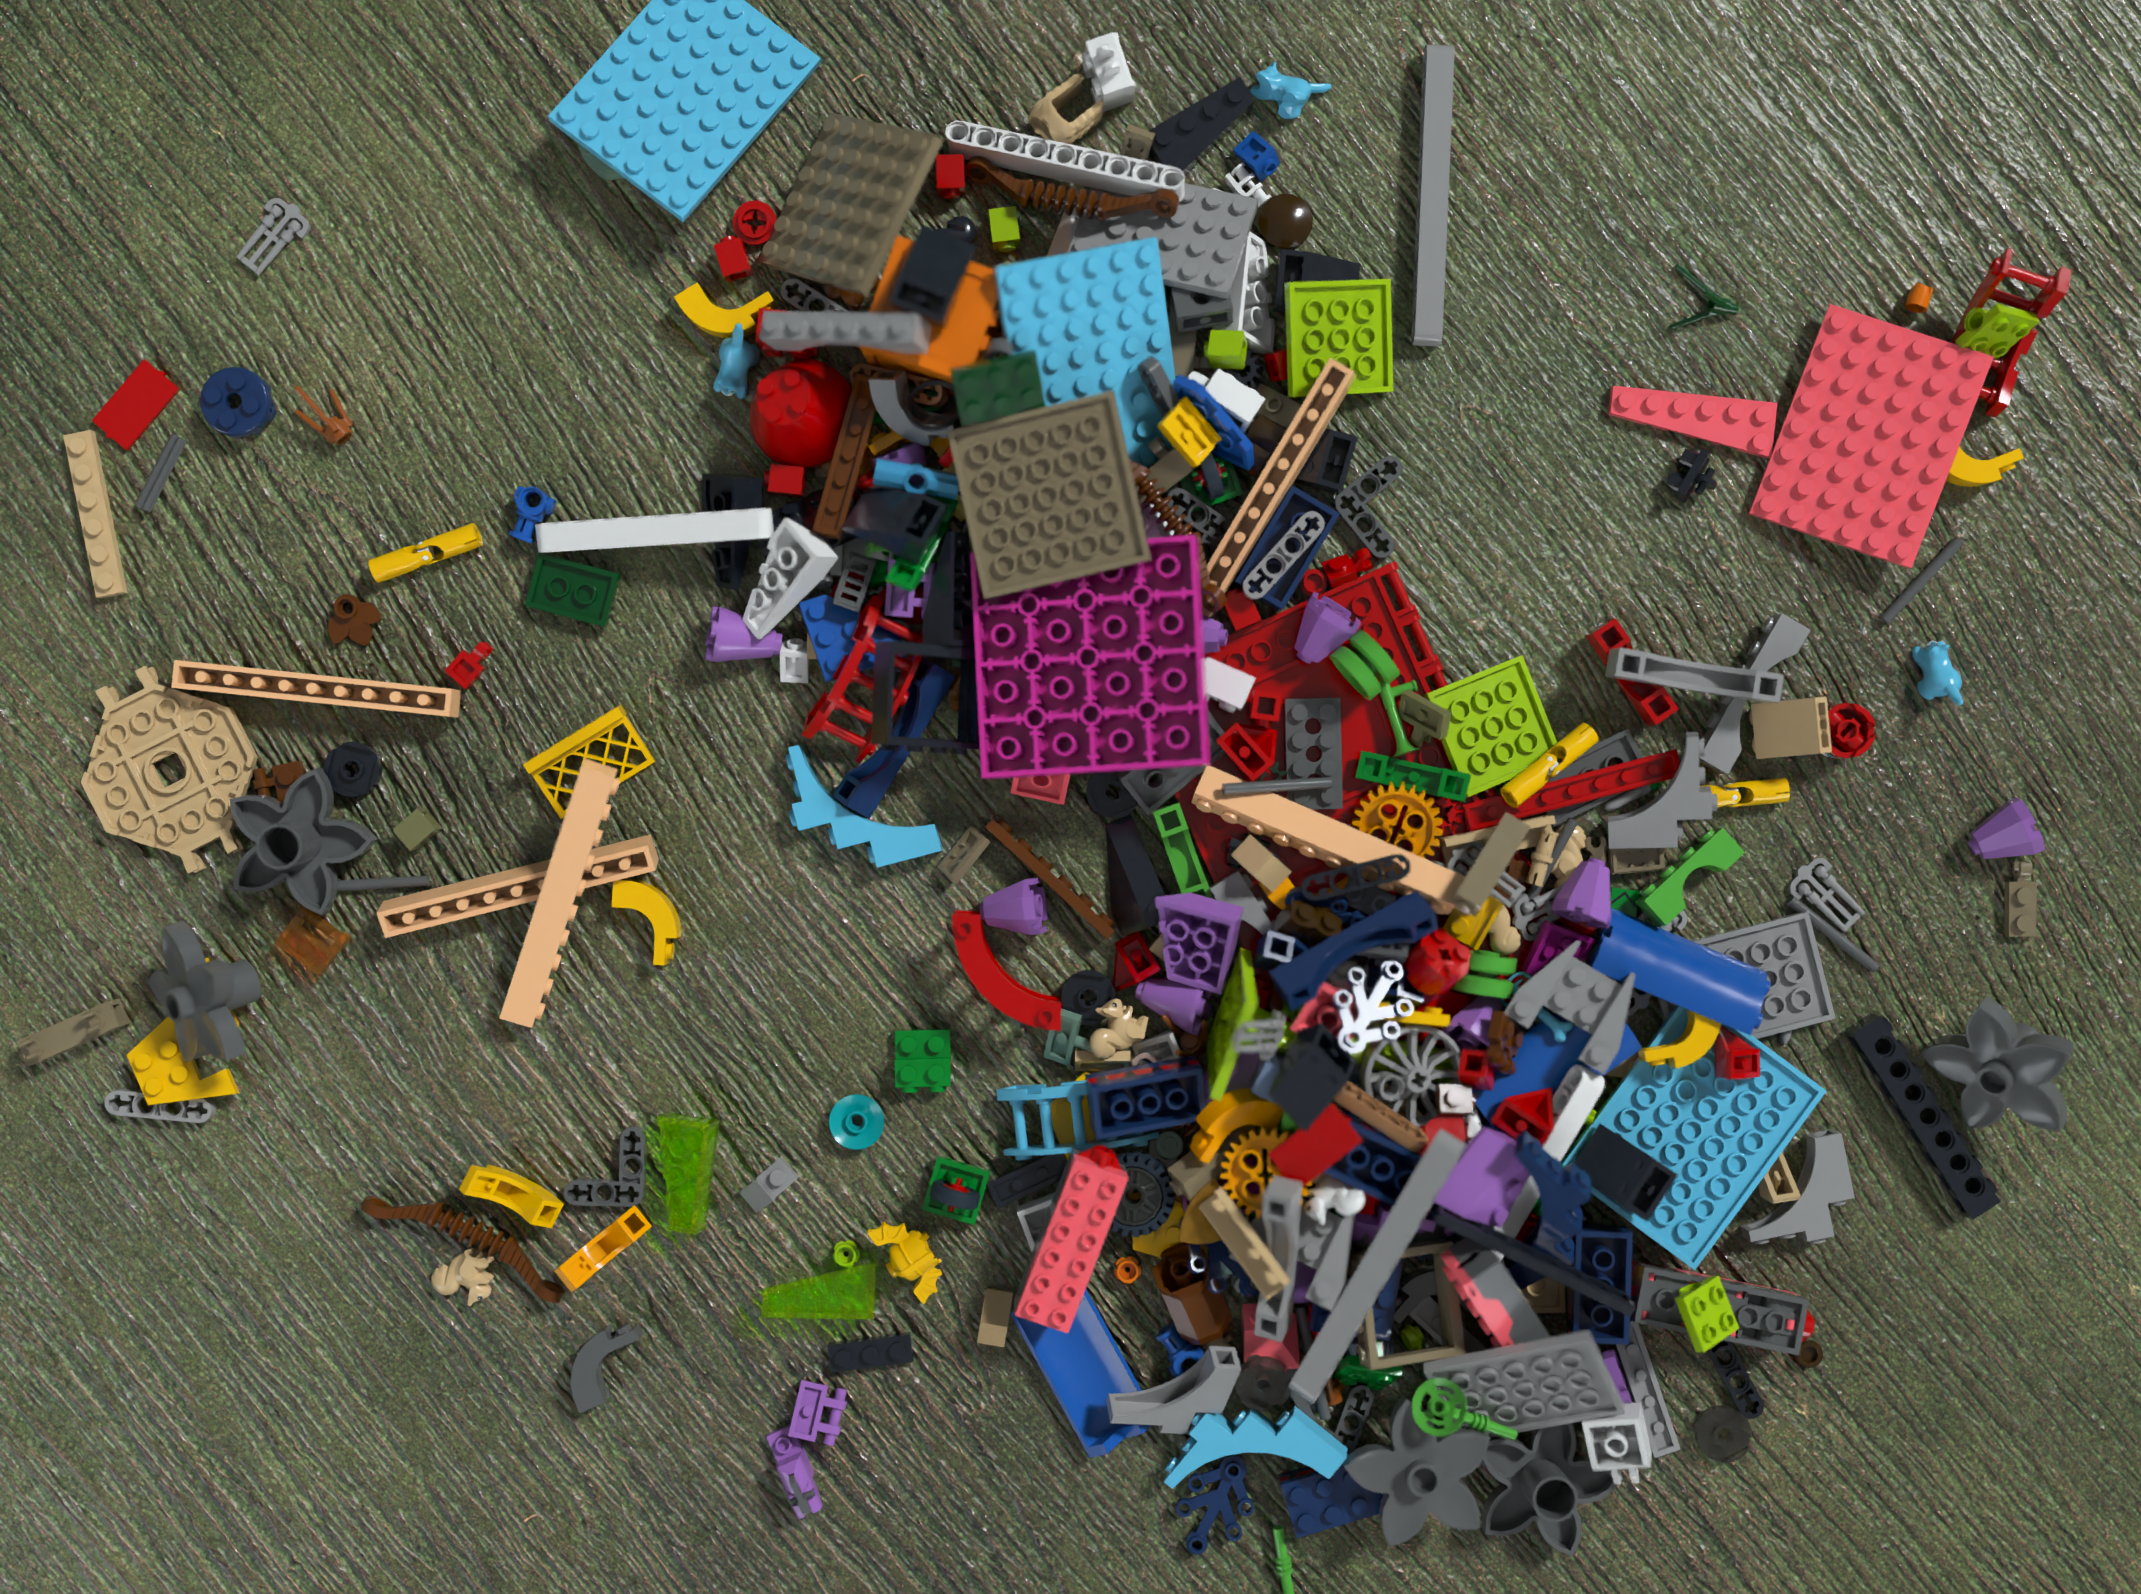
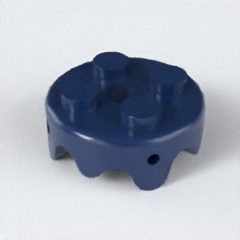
[200,367,277,439]

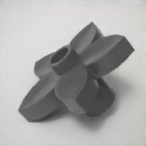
[229,768,378,915]
[148,921,261,1063]
[1920,996,2075,1131]
[1343,1394,1490,1547]
[1481,1423,1617,1556]

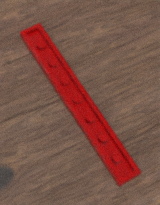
[1462,749,1680,832]

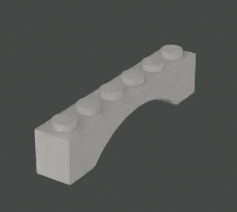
[759,311,932,354]
[1699,613,1810,774]
[1605,648,1784,703]
[1209,870,1304,1022]
[1254,1176,1302,1342]

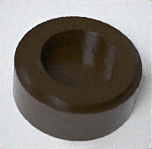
[1793,1338,1823,1368]

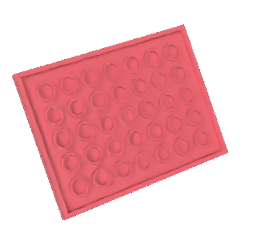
[1748,304,1994,569]

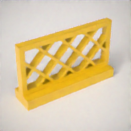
[523,704,655,819]

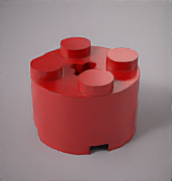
[1403,927,1471,996]

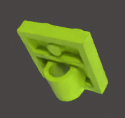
[1955,303,2039,359]
[1675,1276,1739,1352]

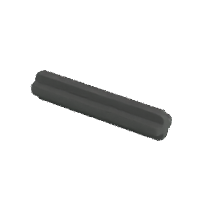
[135,434,186,512]

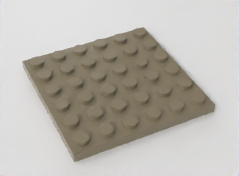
[758,112,943,296]
[947,390,1152,599]

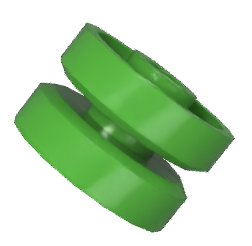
[1329,629,1400,701]
[1451,949,1517,998]

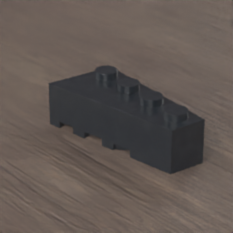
[1149,77,1254,176]

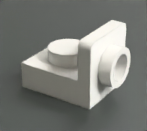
[780,638,809,683]

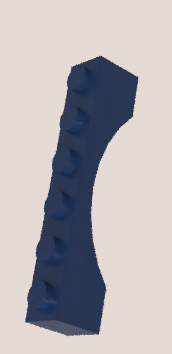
[833,657,956,818]
[1270,890,1438,1011]
[1253,930,1425,1010]

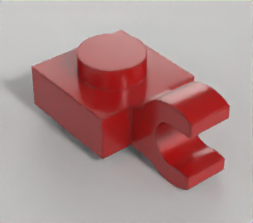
[1321,548,1373,588]
[444,641,494,689]

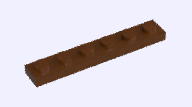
[813,374,877,540]
[985,819,1115,939]

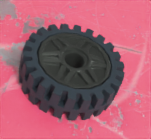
[1110,1151,1175,1237]

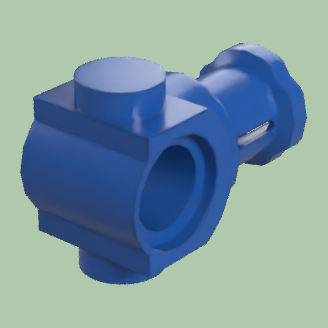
[509,486,557,544]
[1155,1322,1205,1379]

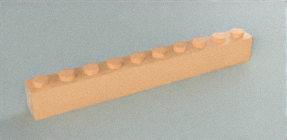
[1202,358,1357,618]
[171,660,461,718]
[499,759,620,1028]
[1191,766,1466,915]
[376,834,659,938]

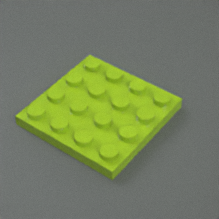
[1285,279,1393,397]
[1423,655,1560,797]

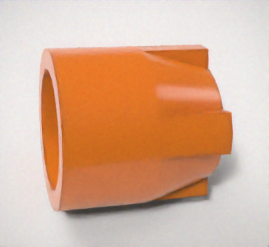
[1904,283,1933,313]

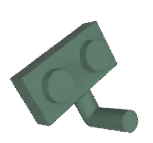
[1044,1008,1100,1066]

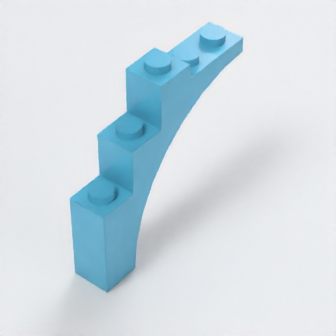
[786,745,943,868]
[1164,1405,1347,1489]

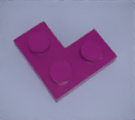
[1521,920,1595,976]

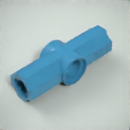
[873,458,959,500]

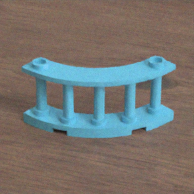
[996,1080,1159,1160]

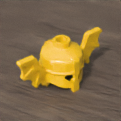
[867,1222,942,1304]

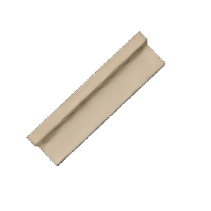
[1439,815,1556,865]
[1198,1187,1291,1300]

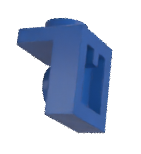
[1233,131,1280,182]

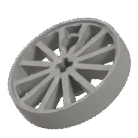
[1359,1022,1463,1128]

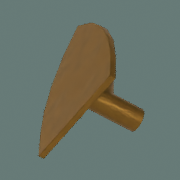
[1179,1178,1222,1244]

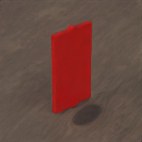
[92,359,181,451]
[1268,1103,1363,1188]

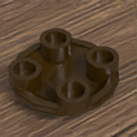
[1258,194,1313,249]

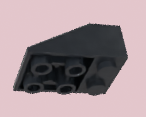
[889,225,977,328]
[1273,249,1360,313]
[1294,428,1358,495]
[842,488,947,565]
[1267,1023,1357,1132]
[1574,1124,1678,1222]

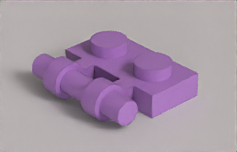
[884,559,937,619]
[788,1380,847,1446]

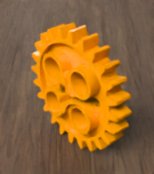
[1352,782,1443,859]
[1220,1126,1313,1219]

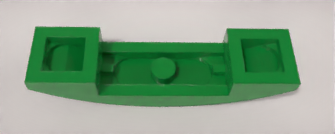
[886,495,958,592]
[1355,751,1471,802]

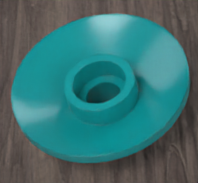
[829,1094,884,1150]

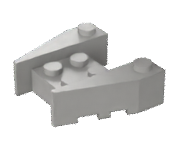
[1505,940,1635,1074]
[1229,1198,1356,1311]

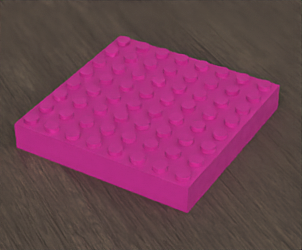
[970,535,1211,779]

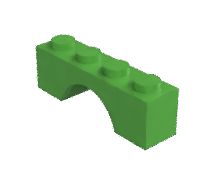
[1152,803,1213,899]
[1635,828,1745,927]

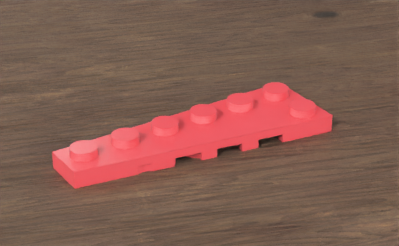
[1608,386,1777,458]

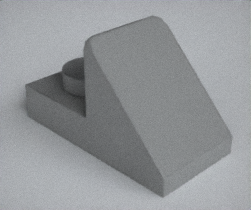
[739,1156,799,1213]

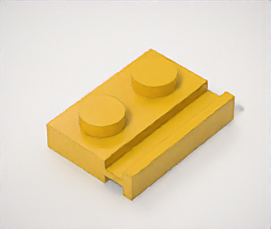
[1157,397,1222,468]
[1443,895,1504,950]

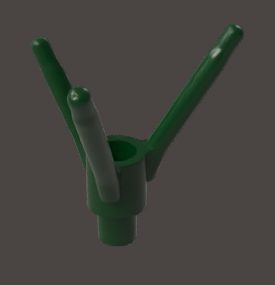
[1669,264,1739,330]

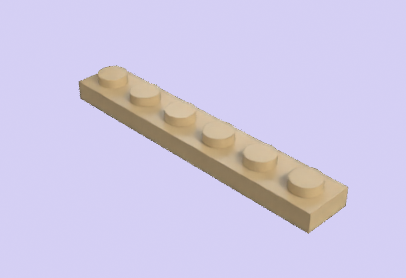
[63,430,128,598]

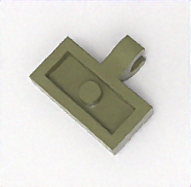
[1398,690,1451,747]

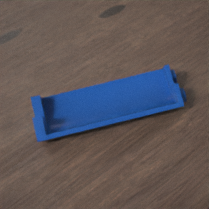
[1589,908,1771,1035]
[1472,1013,1642,1135]
[1010,1289,1151,1458]

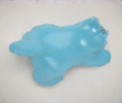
[1250,61,1331,119]
[713,323,760,399]
[1912,641,1963,705]

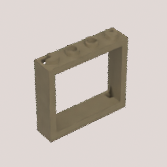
[1348,1238,1465,1370]

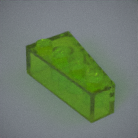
[657,1112,720,1235]
[762,1260,877,1319]

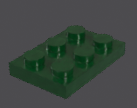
[950,350,1046,426]
[525,553,621,628]

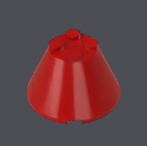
[749,359,852,468]

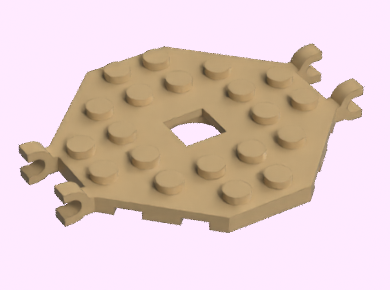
[81,666,258,874]

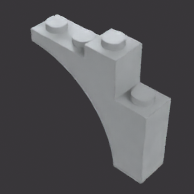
[1608,732,1717,849]
[1740,1129,1855,1244]
[1106,1346,1241,1434]

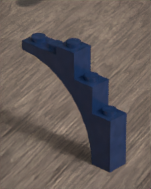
[1503,1131,1591,1290]

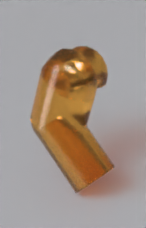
[946,669,960,712]

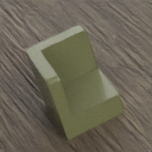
[393,808,443,851]

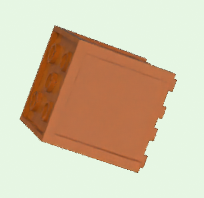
[860,235,1002,397]

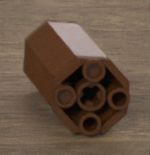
[1152,1242,1232,1345]

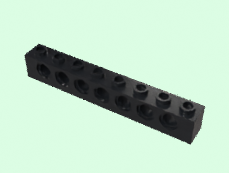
[1843,1013,2001,1220]

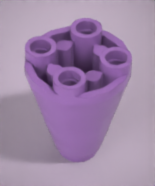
[705,606,782,662]
[1135,977,1214,1036]

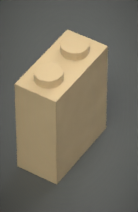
[1749,696,1832,759]

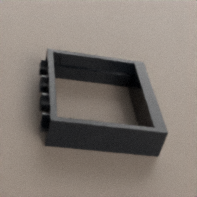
[871,641,980,754]

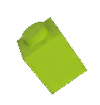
[988,206,1021,252]
[1204,330,1248,369]

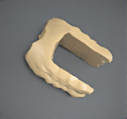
[1027,73,1104,145]

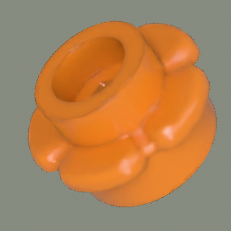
[1114,1256,1141,1284]

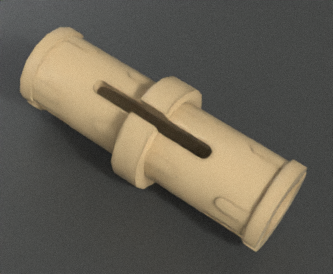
[1525,829,1559,887]

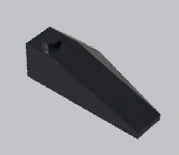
[702,473,763,590]
[922,532,975,647]
[1105,814,1165,936]

